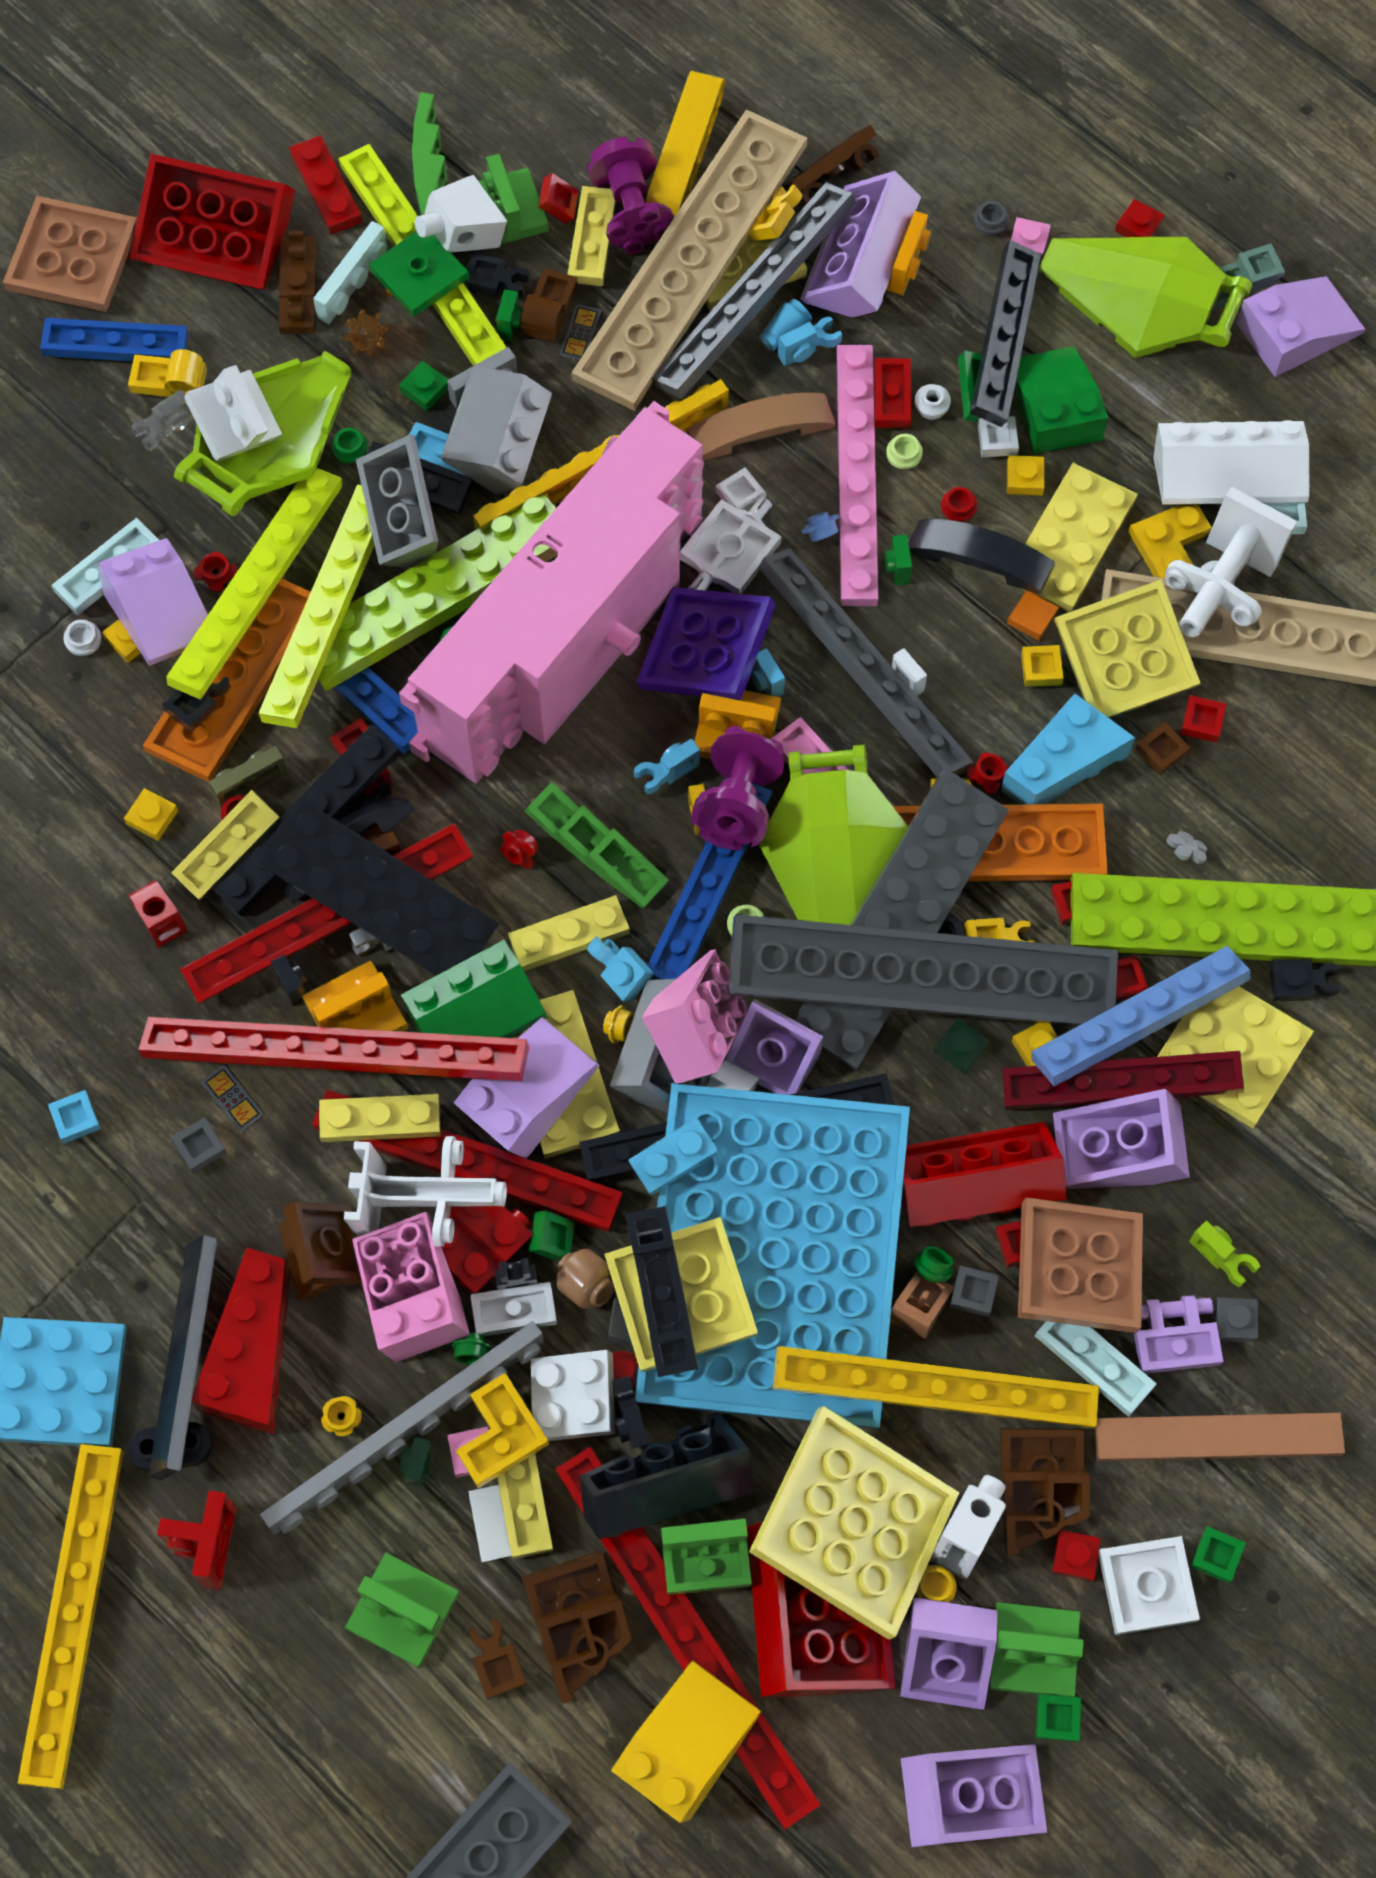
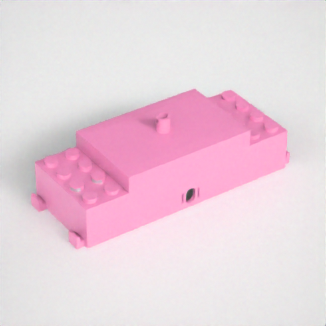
[399,401,704,784]

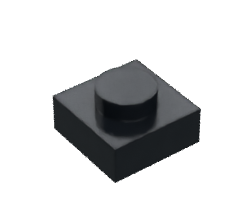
[271,954,308,1006]

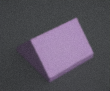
[726,999,823,1095]

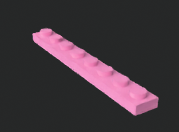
[836,345,878,606]

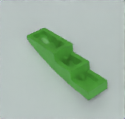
[412,92,447,216]
[524,782,669,908]

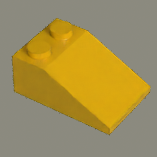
[611,1661,762,1823]

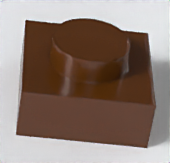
[1135,722,1190,776]

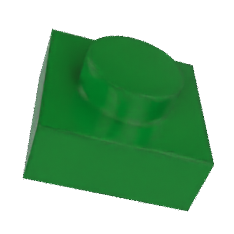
[496,289,523,341]
[399,361,449,411]
[885,534,912,586]
[529,1211,575,1262]
[1190,1526,1246,1584]
[1035,1694,1081,1743]

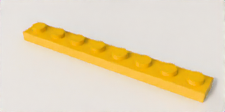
[473,379,729,530]
[773,1346,1099,1428]
[18,1444,124,1790]

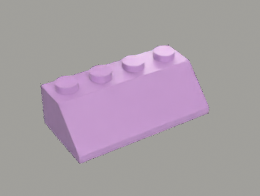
[800,171,921,317]

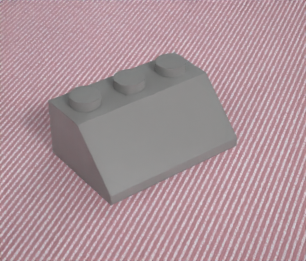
[440,366,552,495]
[356,435,438,568]
[610,979,709,1113]

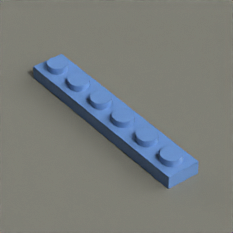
[1032,946,1250,1087]

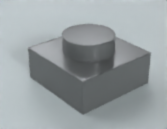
[171,1117,227,1174]
[950,1265,999,1317]
[1214,1297,1258,1342]

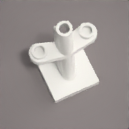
[1165,487,1297,637]
[344,1136,507,1247]

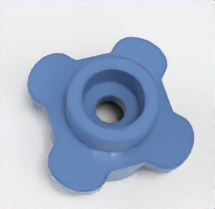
[801,511,840,542]

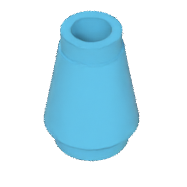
[759,299,812,351]

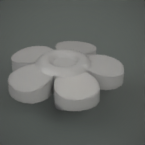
[1166,831,1207,864]

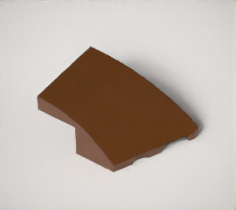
[1000,1427,1090,1555]
[521,1551,632,1704]

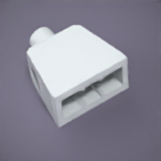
[415,175,507,252]
[929,1475,1006,1581]

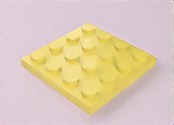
[749,1406,959,1640]

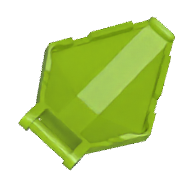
[1039,237,1253,358]
[174,351,351,517]
[759,744,908,925]

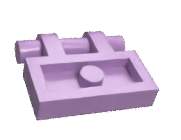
[1134,1295,1223,1374]

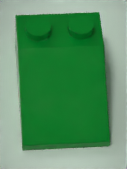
[1014,346,1108,454]

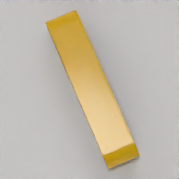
[646,71,725,217]

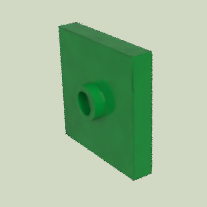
[369,231,469,317]

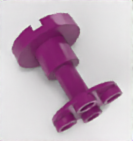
[586,136,674,255]
[691,726,785,850]

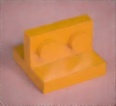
[694,690,781,759]
[302,960,408,1032]

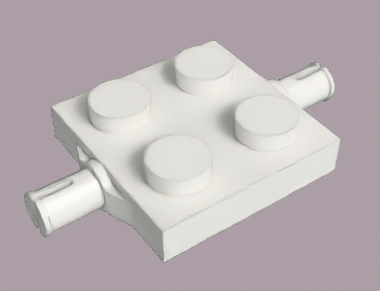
[680,496,781,594]

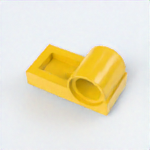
[128,349,207,399]

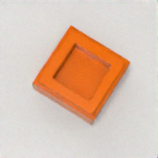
[1007,591,1059,641]

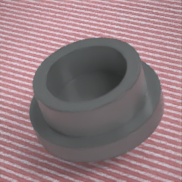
[973,201,1009,236]

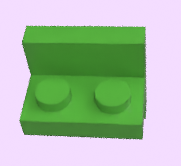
[479,154,549,250]
[661,1519,752,1595]
[345,1552,460,1669]
[989,1602,1083,1697]

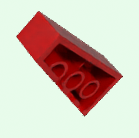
[191,1248,291,1435]

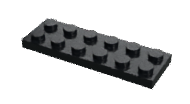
[259,798,499,976]

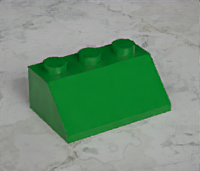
[401,940,548,1038]

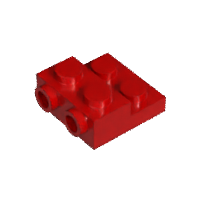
[432,1206,533,1294]

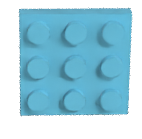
[0,1317,127,1447]

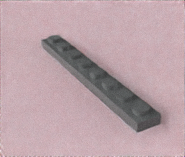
[653,183,856,399]
[758,548,973,777]

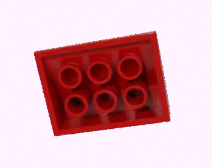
[129,153,296,290]
[747,1521,896,1697]

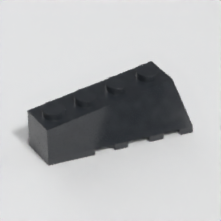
[579,1412,754,1539]

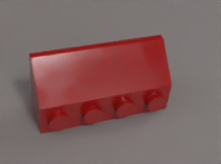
[901,1122,1067,1227]

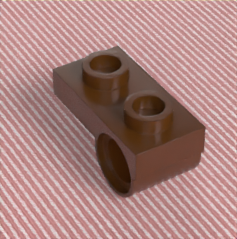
[521,268,578,343]

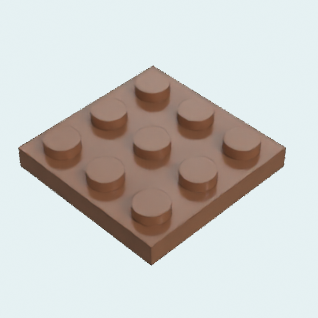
[3,196,137,313]
[1018,1198,1143,1333]

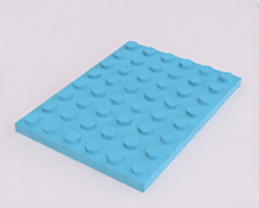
[635,1083,910,1430]

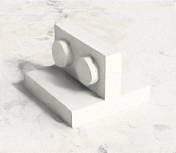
[184,365,282,462]

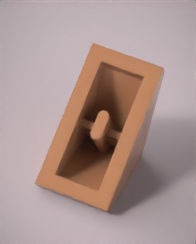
[890,1271,954,1341]

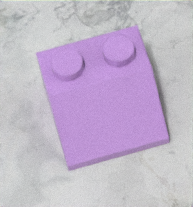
[900,1598,997,1710]

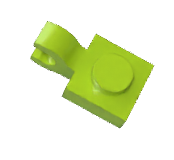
[1189,1220,1260,1287]

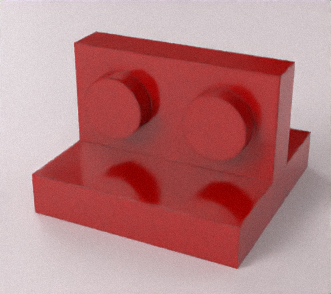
[157,1490,237,1591]

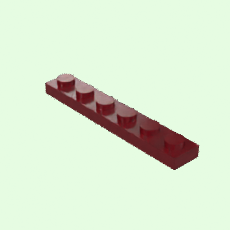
[1002,1051,1244,1110]

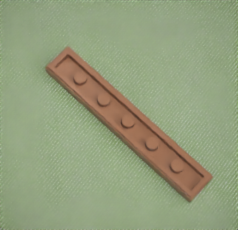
[1094,1413,1345,1462]

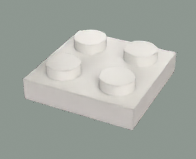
[531,1350,615,1441]
[1098,1536,1200,1635]

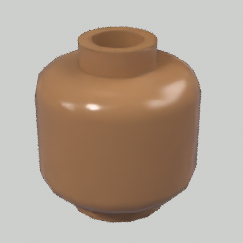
[556,1249,615,1309]

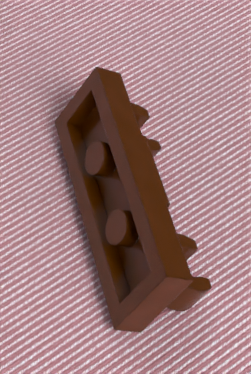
[781,124,879,207]
[279,231,317,334]

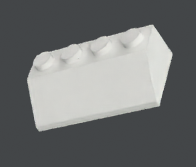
[1153,420,1309,504]

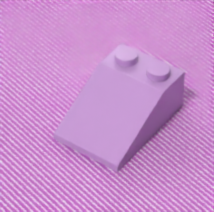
[1236,276,1365,377]
[98,538,208,666]
[454,1018,600,1159]
[1053,1089,1190,1189]
[901,1744,1047,1847]

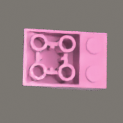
[642,949,747,1084]
[352,1212,470,1362]

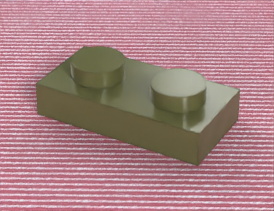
[209,746,288,807]

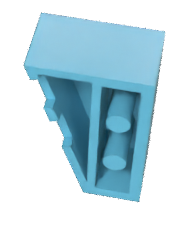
[1001,694,1135,805]

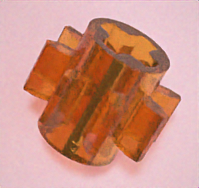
[343,309,389,357]

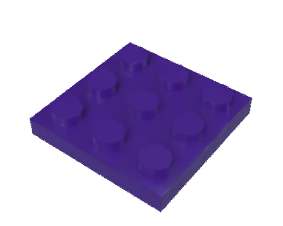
[637,587,776,701]

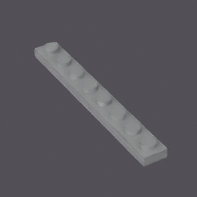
[260,1321,544,1535]

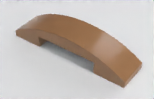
[688,393,836,461]

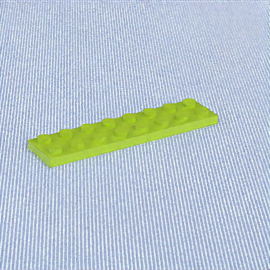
[317,494,558,692]
[1070,873,1376,966]

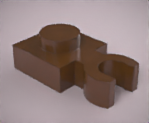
[469,1618,527,1701]

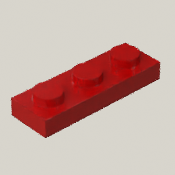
[289,135,362,235]

